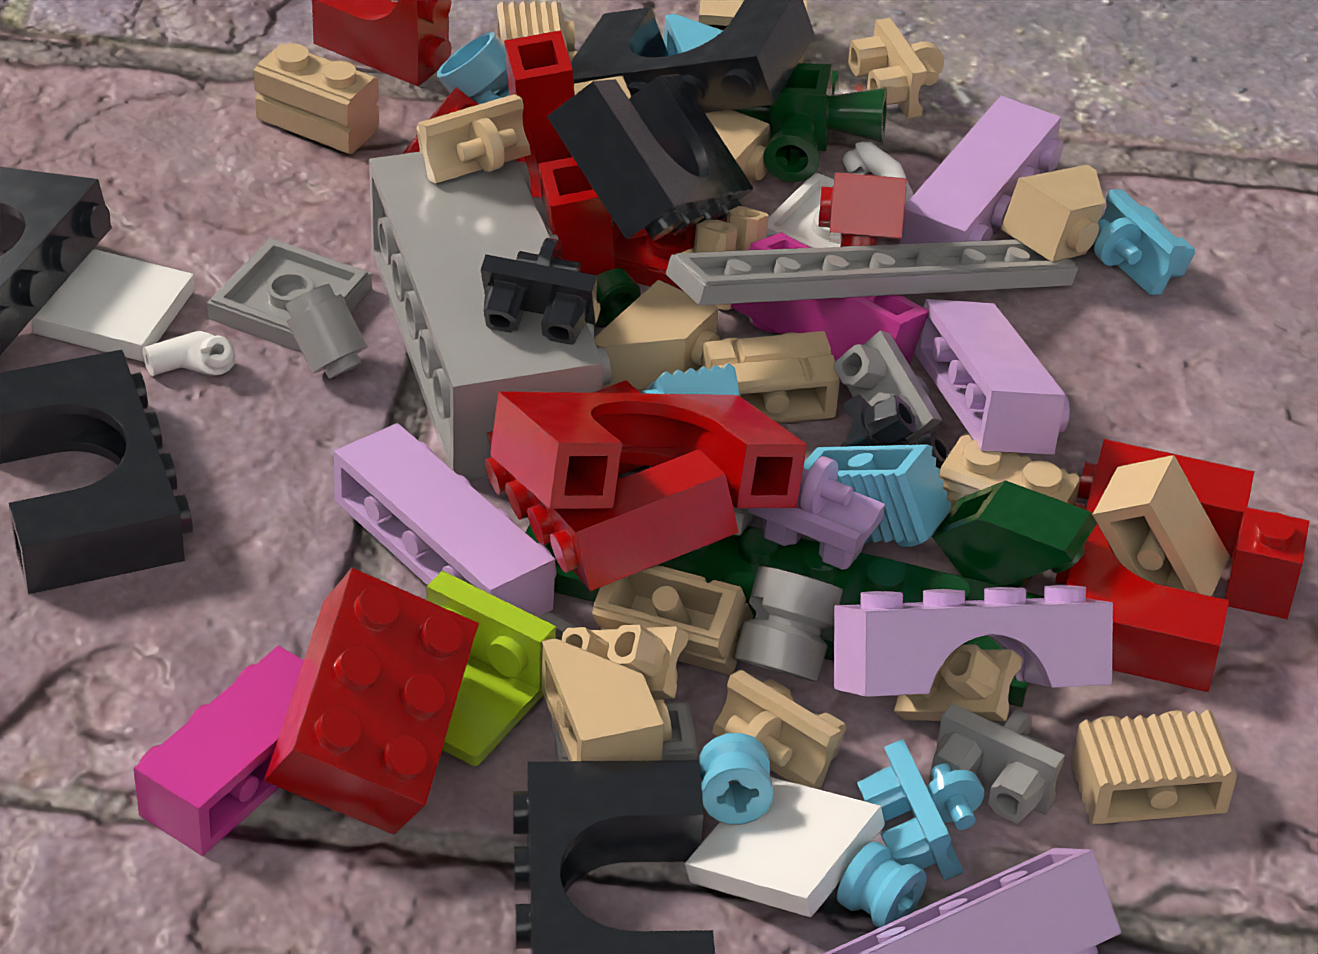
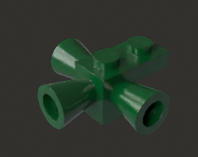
[732,63,887,182]

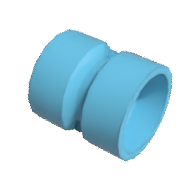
[437,31,510,104]

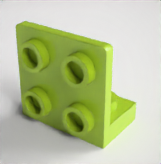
[426,571,556,766]

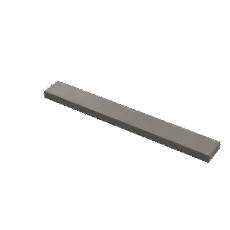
[666,240,1078,305]

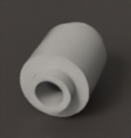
[285,283,368,379]

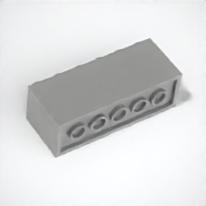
[369,152,611,480]

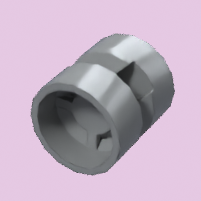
[733,566,843,682]

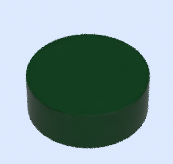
[593,268,641,328]

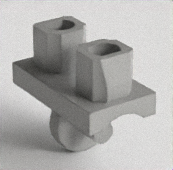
[834,330,943,443]
[930,703,1065,824]

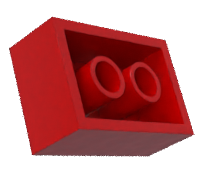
[264,567,479,835]

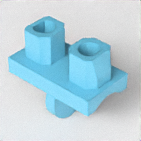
[1094,189,1195,295]
[857,739,984,881]

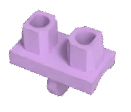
[748,456,885,570]

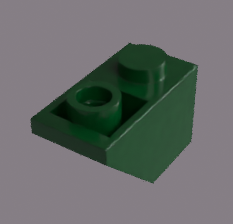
[932,480,1097,588]

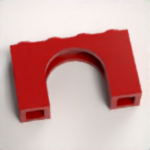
[312,0,452,87]
[504,30,615,276]
[485,380,739,591]
[490,391,807,509]
[1055,439,1255,693]

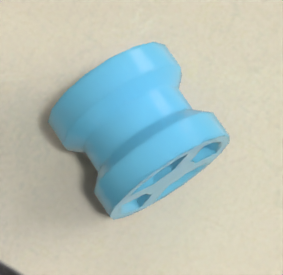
[699,733,773,824]
[837,841,927,928]

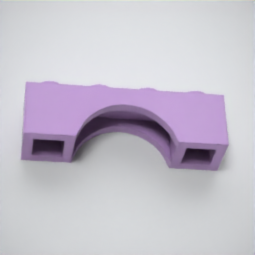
[834,585,1113,697]

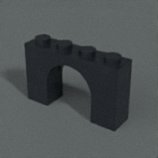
[571,0,814,113]
[546,74,754,241]
[0,167,112,355]
[0,349,193,595]
[513,760,715,954]

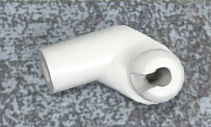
[843,141,913,204]
[142,331,235,377]

